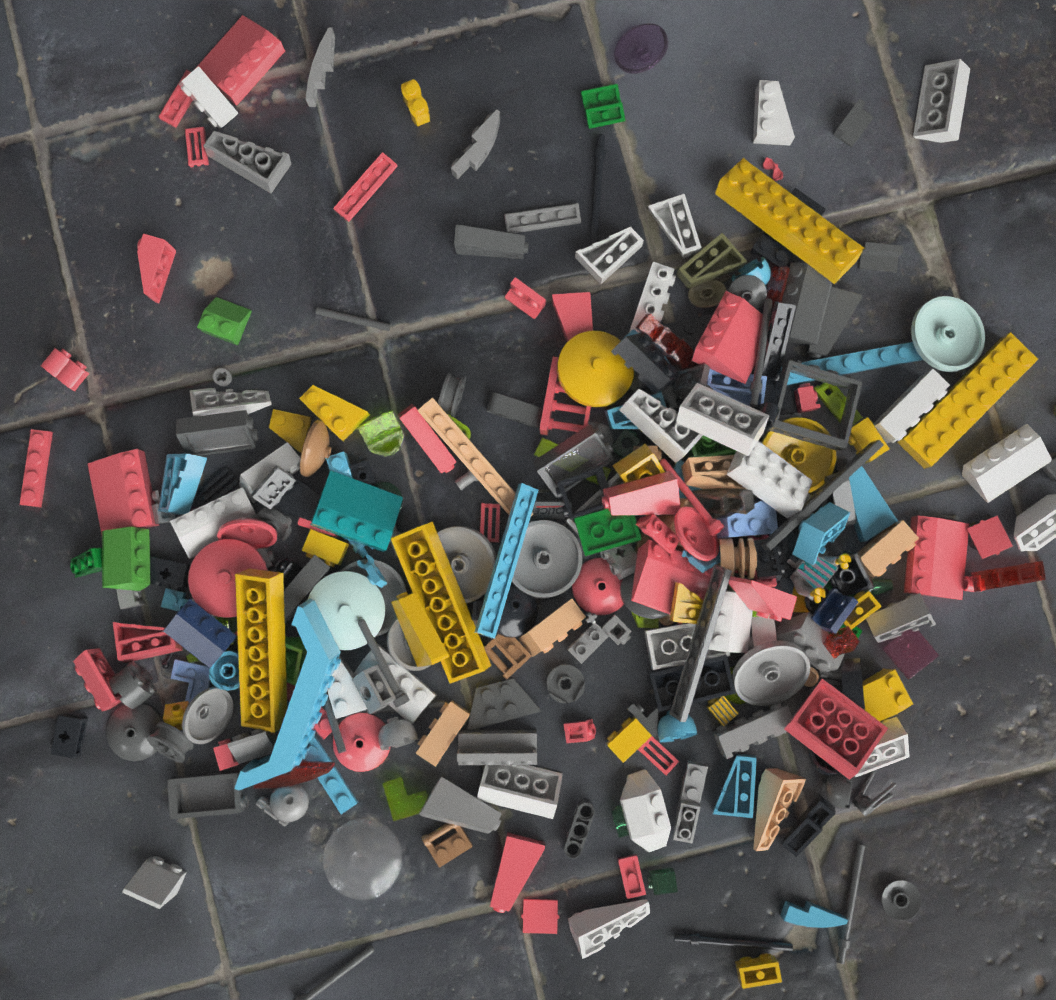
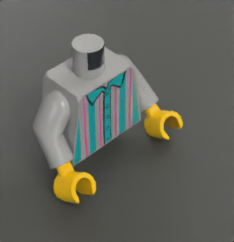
[787,554,851,603]

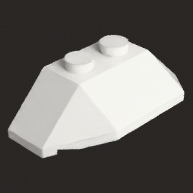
[1014,494,1056,551]
[620,769,671,852]

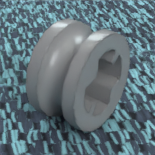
[213,368,232,387]

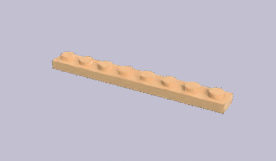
[417,397,534,516]

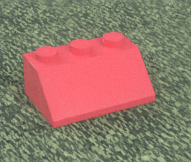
[73,648,122,712]

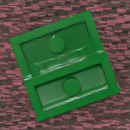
[581,84,626,129]

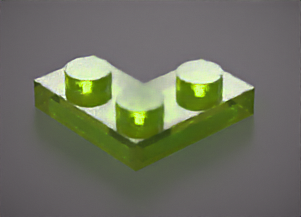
[382,777,428,821]

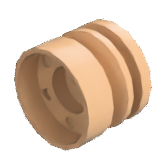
[718,538,757,579]

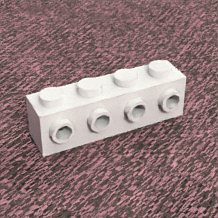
[629,262,676,340]

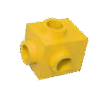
[163,701,189,730]

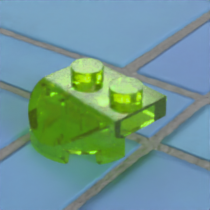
[357,410,404,457]

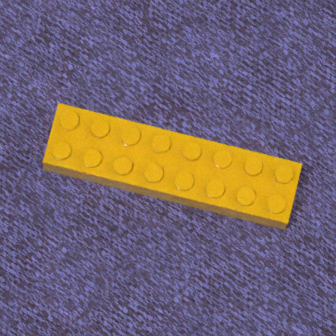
[715,158,864,284]
[897,332,1038,469]
[391,522,491,684]
[235,568,287,732]

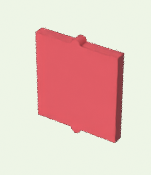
[967,516,1013,559]
[521,899,559,934]

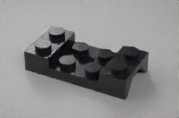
[750,188,826,273]

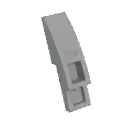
[451,110,500,179]
[673,761,708,844]

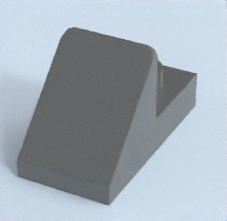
[626,702,658,738]

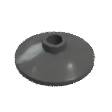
[728,275,767,309]
[881,880,921,921]

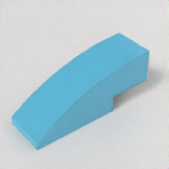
[780,901,848,928]

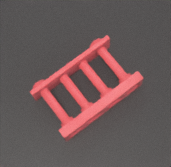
[540,356,591,435]

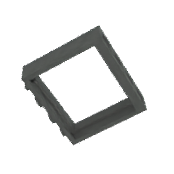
[767,360,862,451]

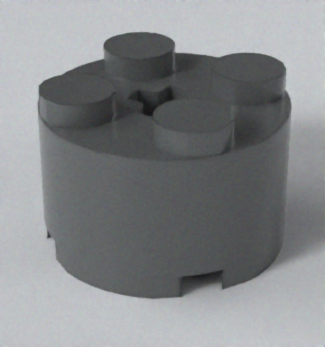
[109,661,157,709]

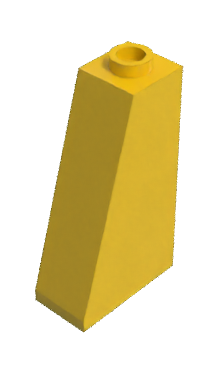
[391,591,449,667]

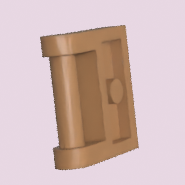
[484,634,532,679]
[421,823,473,868]

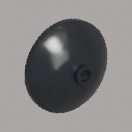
[482,582,538,638]

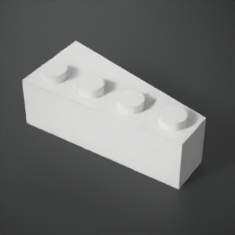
[619,389,703,463]

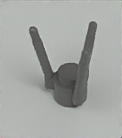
[854,771,896,816]

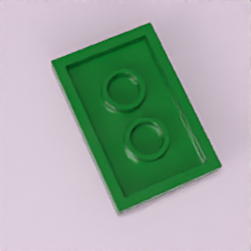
[574,509,642,556]

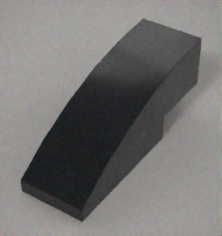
[781,795,836,857]

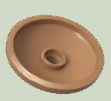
[300,420,331,477]

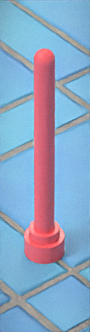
[660,459,725,536]

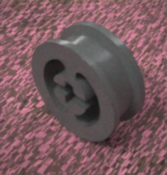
[438,372,466,417]
[147,722,194,763]

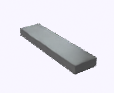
[504,203,581,233]

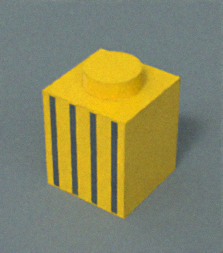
[706,696,738,726]

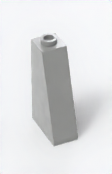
[419,777,501,834]

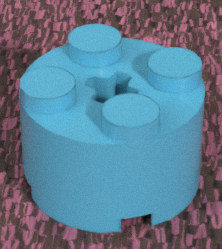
[209,650,240,691]

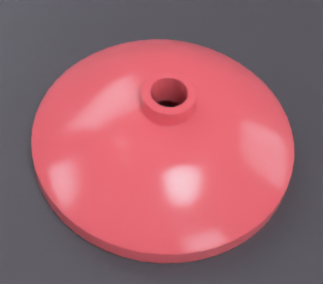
[674,507,719,561]
[217,517,277,549]
[572,558,624,615]
[333,713,391,772]

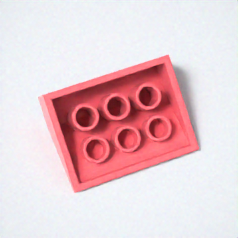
[194,15,285,106]
[692,291,771,384]
[88,449,159,534]
[904,516,969,600]
[631,540,714,615]
[784,679,888,780]

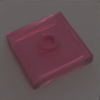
[883,629,939,680]

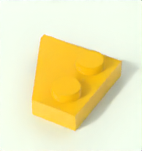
[670,582,704,624]

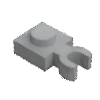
[152,490,176,524]

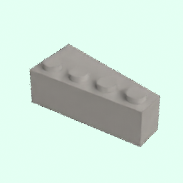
[203,131,291,193]

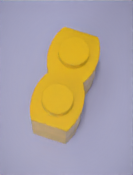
[401,79,430,126]

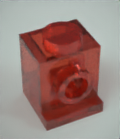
[823,626,860,659]

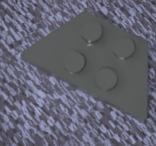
[468,678,541,731]

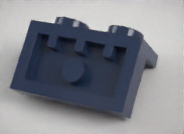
[811,588,858,634]

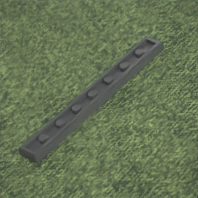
[761,440,884,550]
[670,564,732,722]

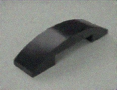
[841,658,865,710]

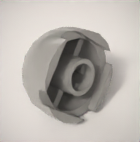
[378,717,419,751]
[269,782,309,822]

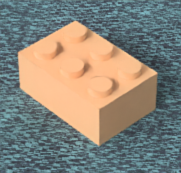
[858,520,919,578]

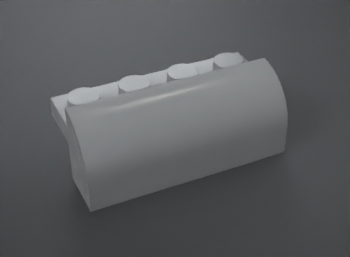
[457,730,537,765]

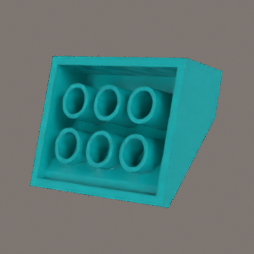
[310,470,403,552]

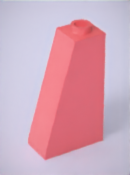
[552,292,593,342]
[397,404,456,473]
[602,471,681,515]
[490,832,545,913]

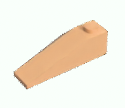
[753,768,806,851]

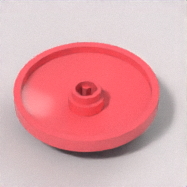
[188,539,268,618]

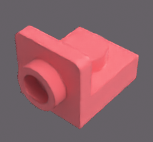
[564,719,596,743]

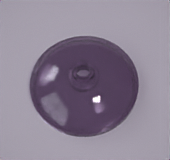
[614,23,668,74]

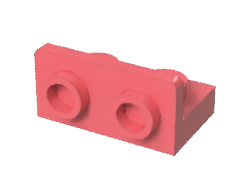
[505,277,546,319]
[636,514,679,553]

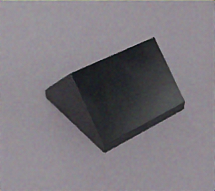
[830,550,875,596]

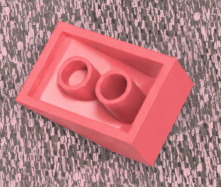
[137,234,176,304]
[728,576,797,622]

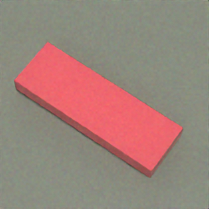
[158,70,193,128]

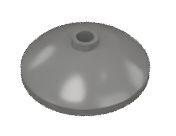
[387,618,431,671]
[182,687,233,744]

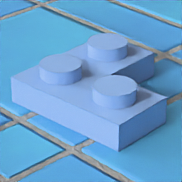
[170,659,211,703]

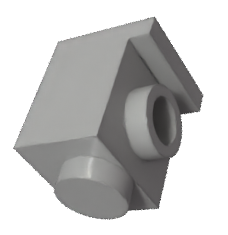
[116,589,145,609]
[601,615,632,645]

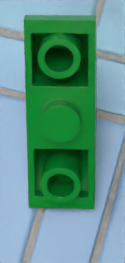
[70,548,102,578]

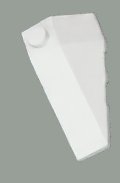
[568,899,650,959]

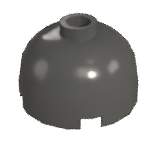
[822,773,853,809]

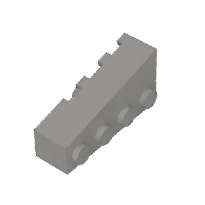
[712,702,792,759]

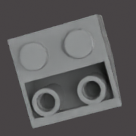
[227,729,277,764]

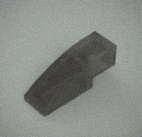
[692,488,755,515]

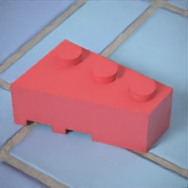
[113,622,183,663]

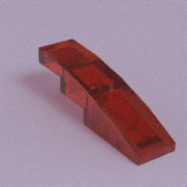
[635,313,700,370]
[971,561,1046,592]
[254,761,335,789]

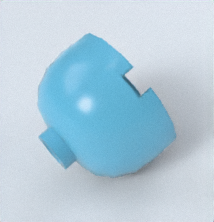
[731,257,771,285]
[657,710,697,743]

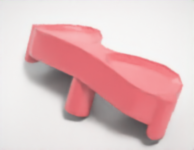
[762,157,784,181]

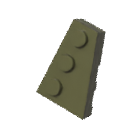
[676,233,747,289]

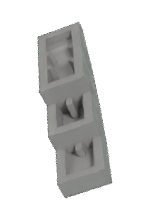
[306,27,335,107]

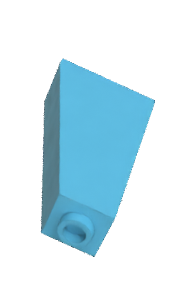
[849,466,898,542]

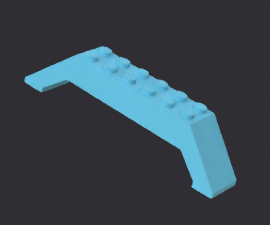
[234,599,341,790]

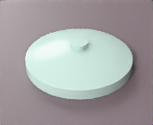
[911,296,985,372]
[308,571,385,650]

